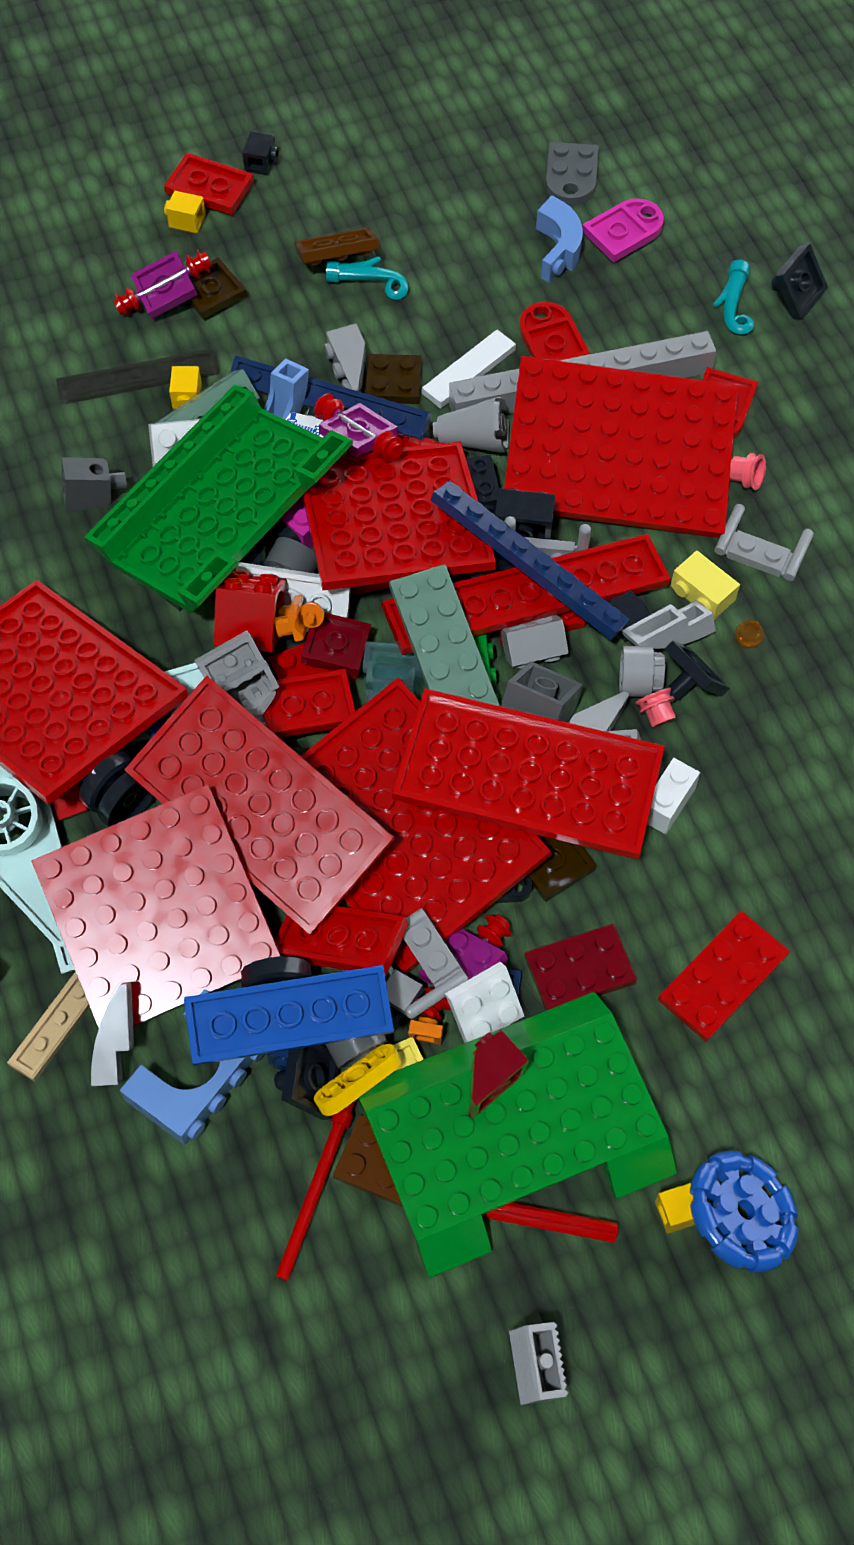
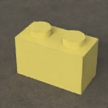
[671,551,740,619]

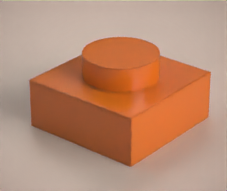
[408,1017,443,1045]

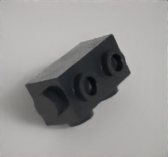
[466,454,499,515]

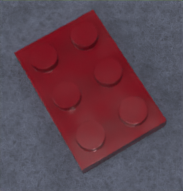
[524,924,637,1011]

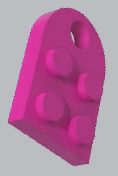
[582,198,664,263]

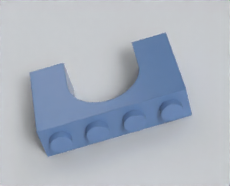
[120,989,264,1146]

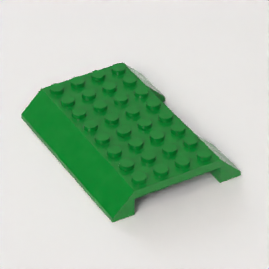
[84,384,353,613]
[358,992,677,1279]

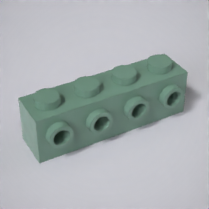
[148,369,260,429]

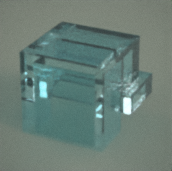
[363,641,422,702]

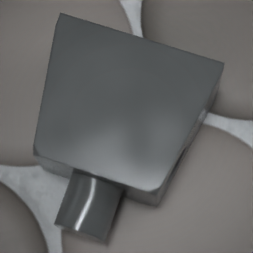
[61,457,127,513]

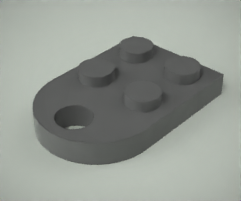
[546,142,599,206]

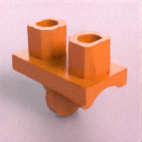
[275,594,325,642]

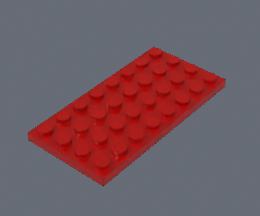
[124,675,395,935]
[392,688,665,860]

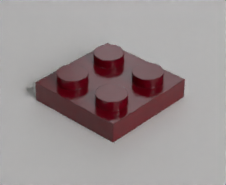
[300,612,371,677]

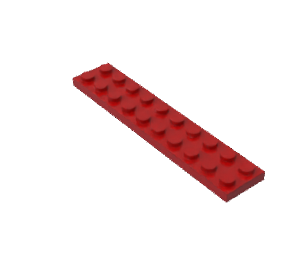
[382,534,671,655]

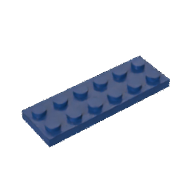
[184,965,394,1066]

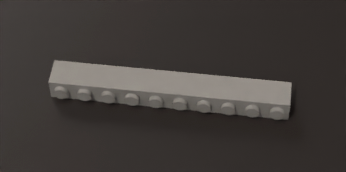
[449,331,716,414]

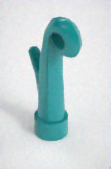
[326,256,408,300]
[713,260,754,335]

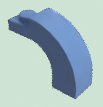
[536,195,583,283]
[264,358,309,420]

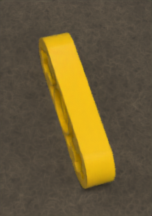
[314,1044,401,1116]

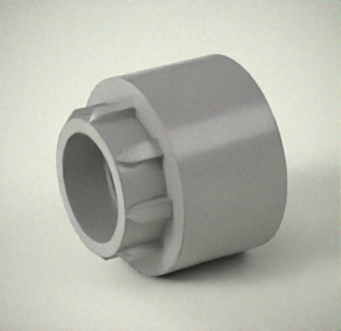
[619,646,665,697]

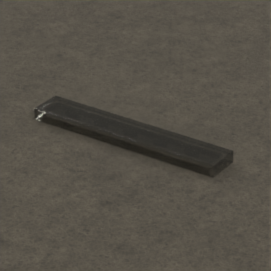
[56,348,219,405]

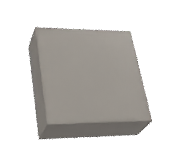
[386,969,423,1015]

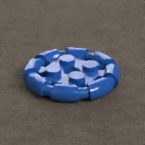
[690,1151,799,1273]

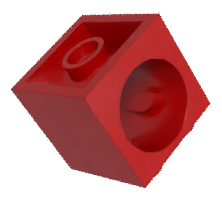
[214,570,286,652]

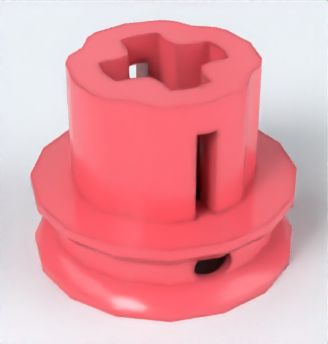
[730,453,766,490]
[635,688,676,728]

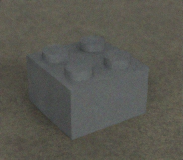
[501,661,584,722]

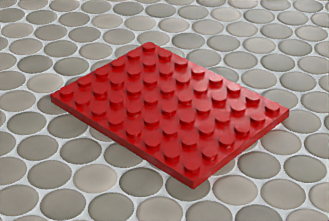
[504,356,738,538]
[0,580,189,805]
[301,677,552,974]

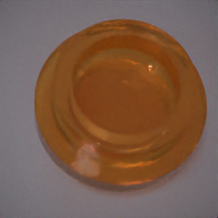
[735,620,764,648]

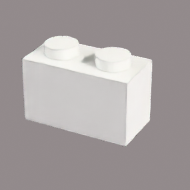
[647,758,700,834]

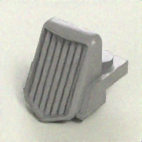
[194,630,279,717]

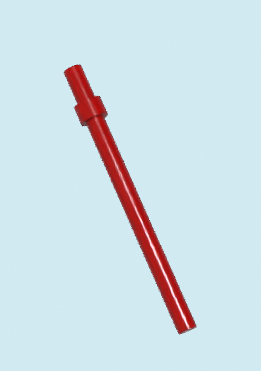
[275,1100,356,1281]

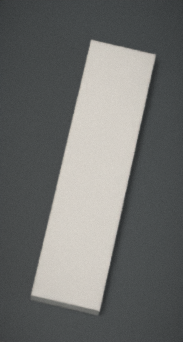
[422,330,516,409]

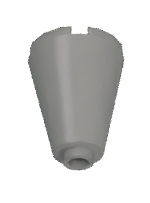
[433,397,509,453]

